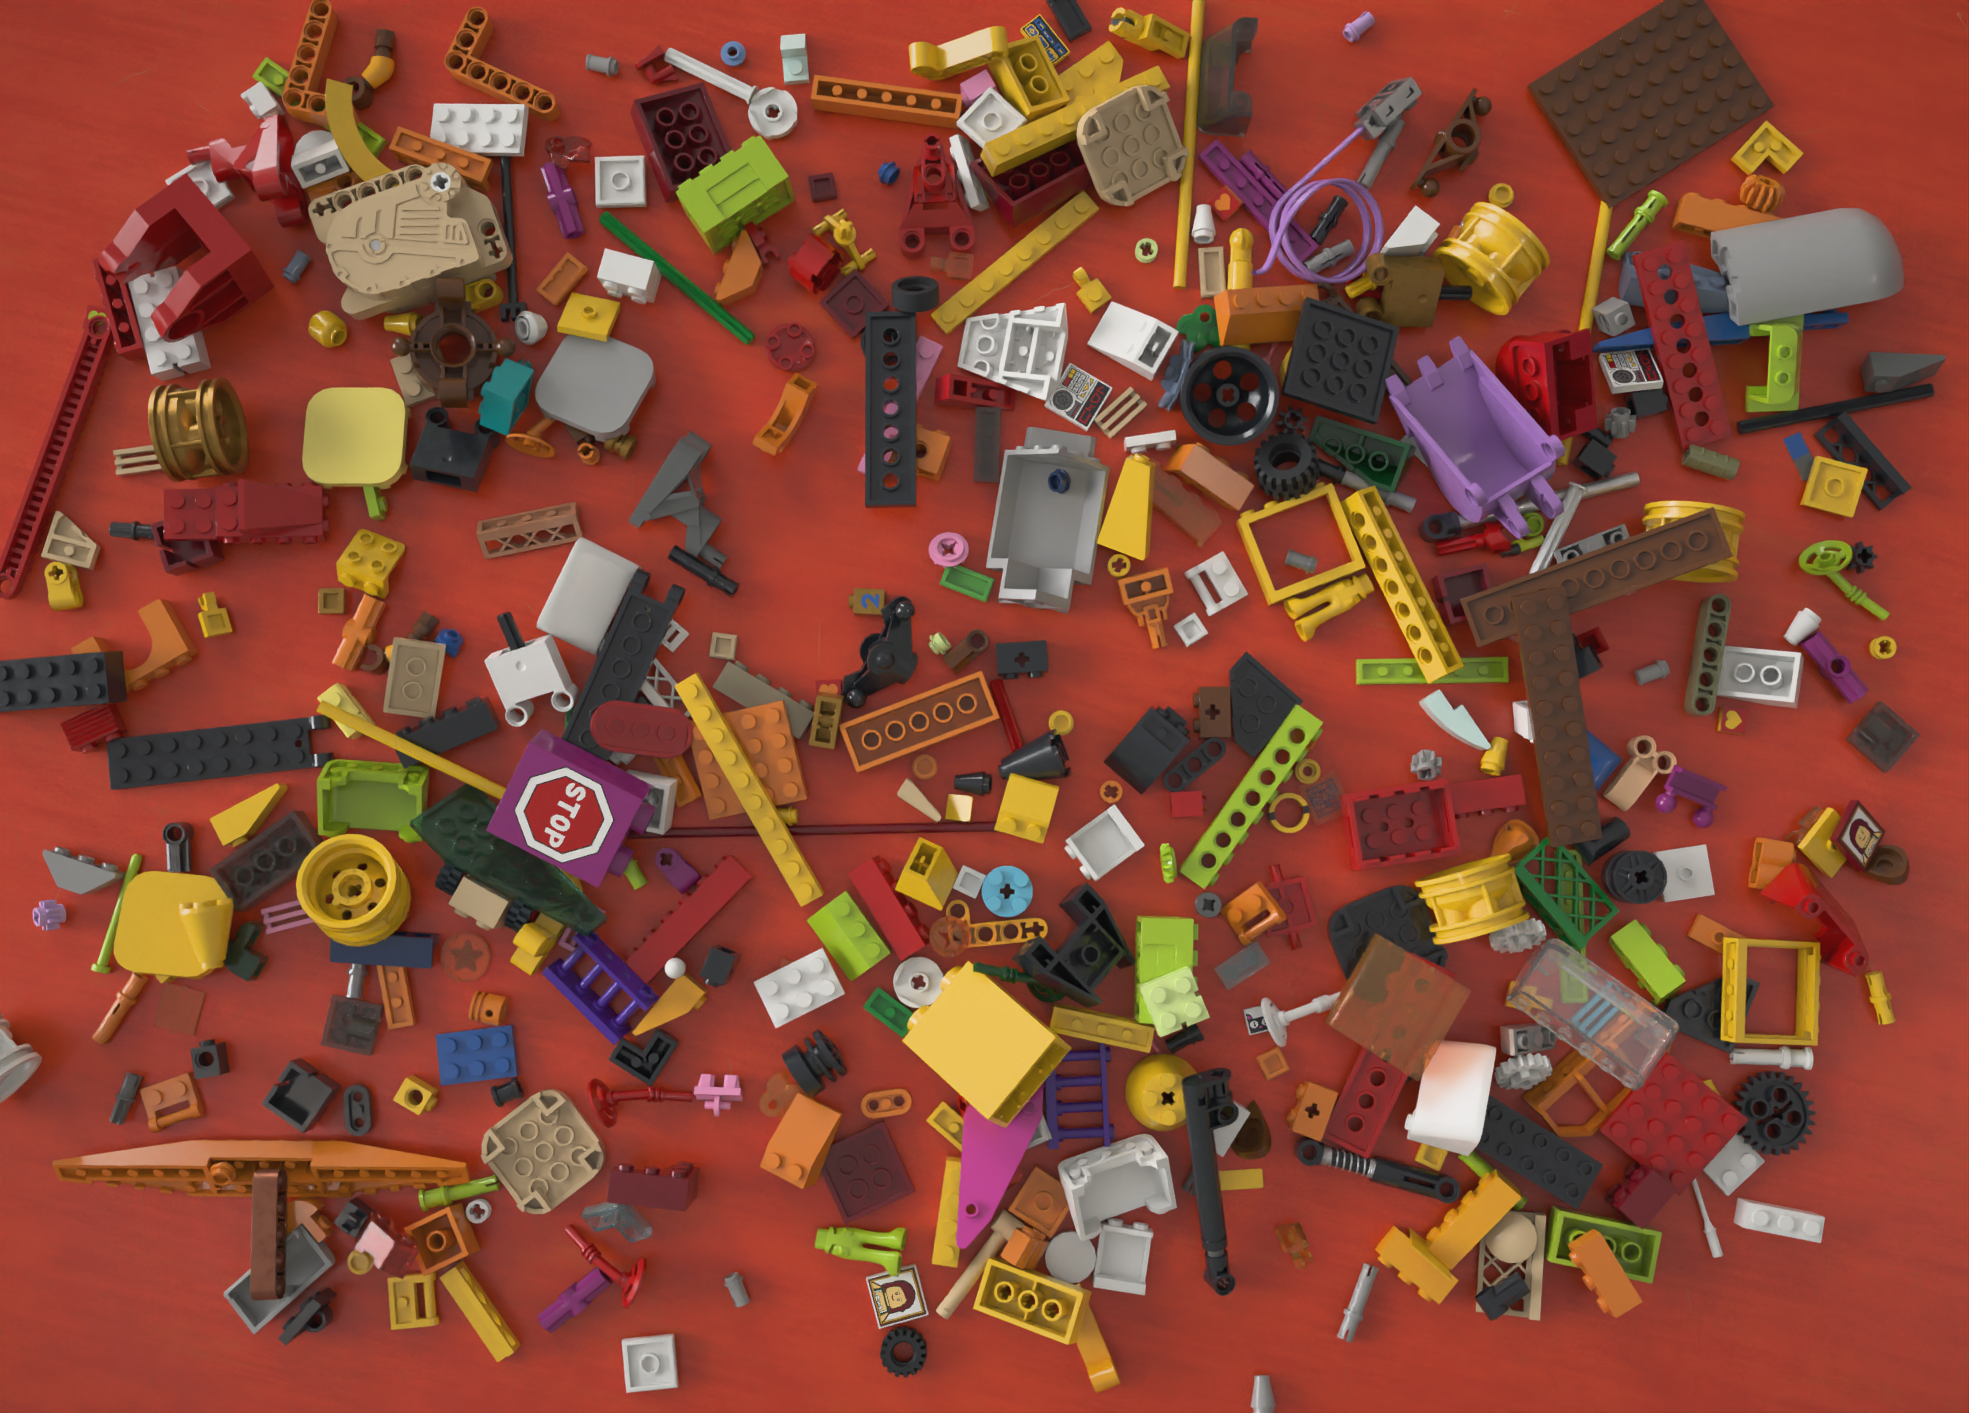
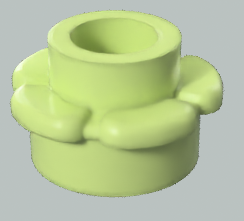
[928,632,951,655]

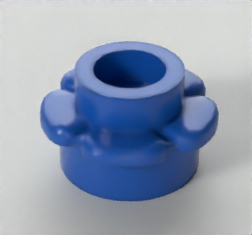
[878,161,900,185]

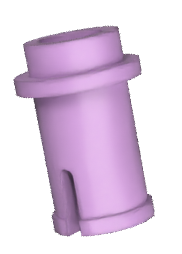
[1343,11,1375,42]

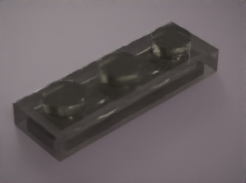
[974,407,1001,483]

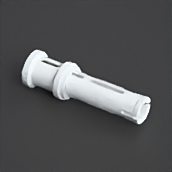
[1729,1046,1813,1070]

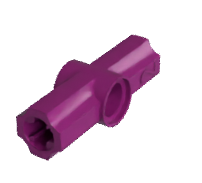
[540,161,585,239]
[1800,631,1869,704]
[537,1267,612,1334]

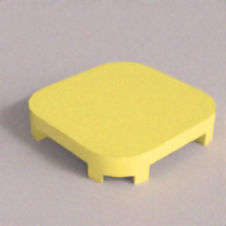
[302,388,411,490]

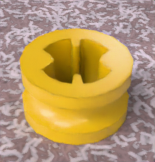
[1107,554,1130,578]
[1869,636,1897,660]

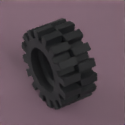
[880,1326,927,1378]

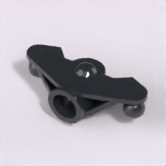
[841,596,918,709]

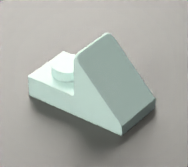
[780,34,810,85]

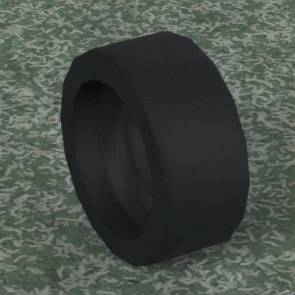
[892,276,939,312]

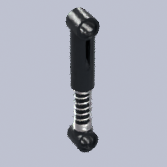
[1294,1137,1460,1203]

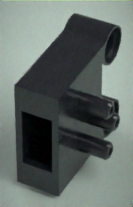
[409,407,500,492]

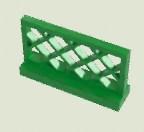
[1514,836,1619,951]

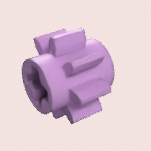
[33,899,66,931]

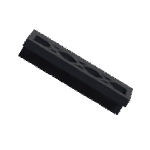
[1813,411,1912,511]

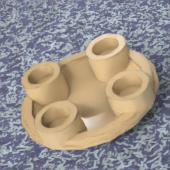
[1485,1211,1537,1263]

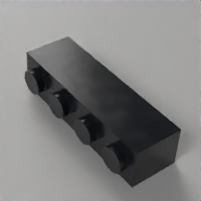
[395,696,501,769]

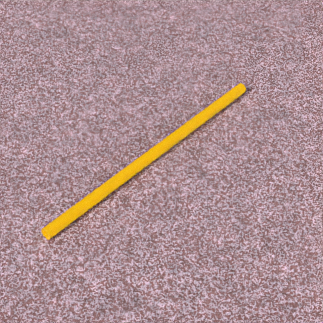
[1173,0,1205,289]
[1556,201,1613,466]

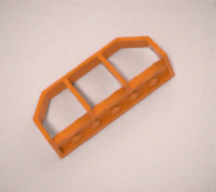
[1522,996,1673,1137]

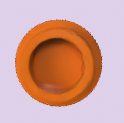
[209,1162,237,1186]

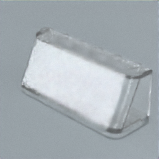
[1506,938,1679,1091]

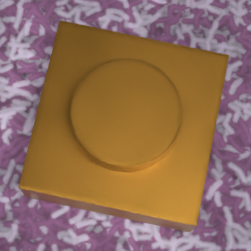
[318,588,347,615]

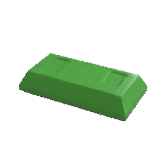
[939,565,995,603]

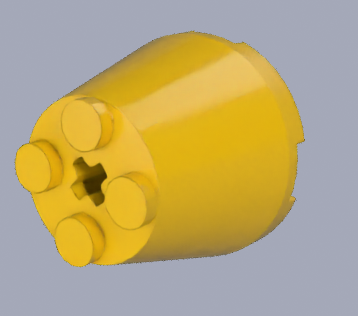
[1125,1054,1197,1131]

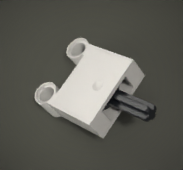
[484,612,580,727]

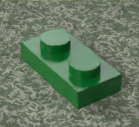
[863,986,914,1038]

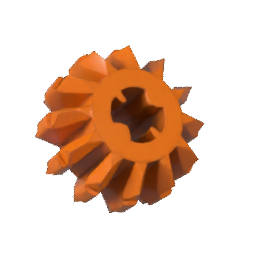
[1739,174,1785,212]

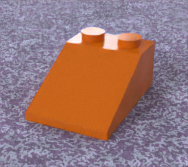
[760,1092,843,1189]

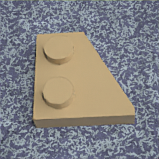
[41,511,101,571]

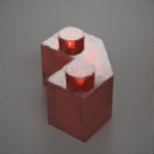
[355,1211,419,1279]

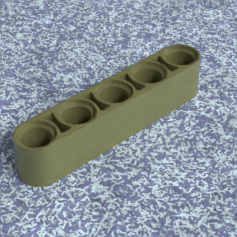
[1684,594,1731,717]

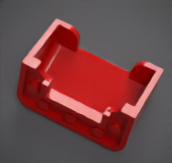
[1760,862,1869,977]

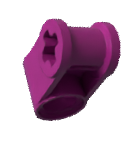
[655,848,702,895]

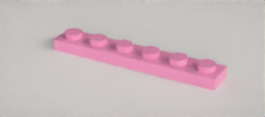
[857,336,943,474]

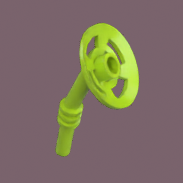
[1799,540,1890,621]

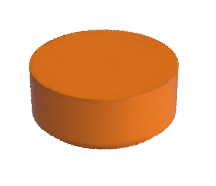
[912,754,938,780]

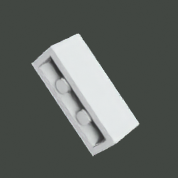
[1733,1197,1825,1243]

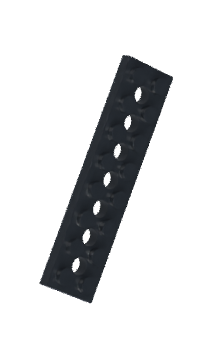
[865,311,917,508]

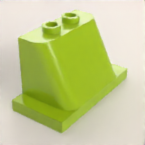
[1745,314,1804,412]

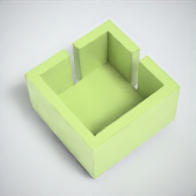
[1138,966,1210,1037]

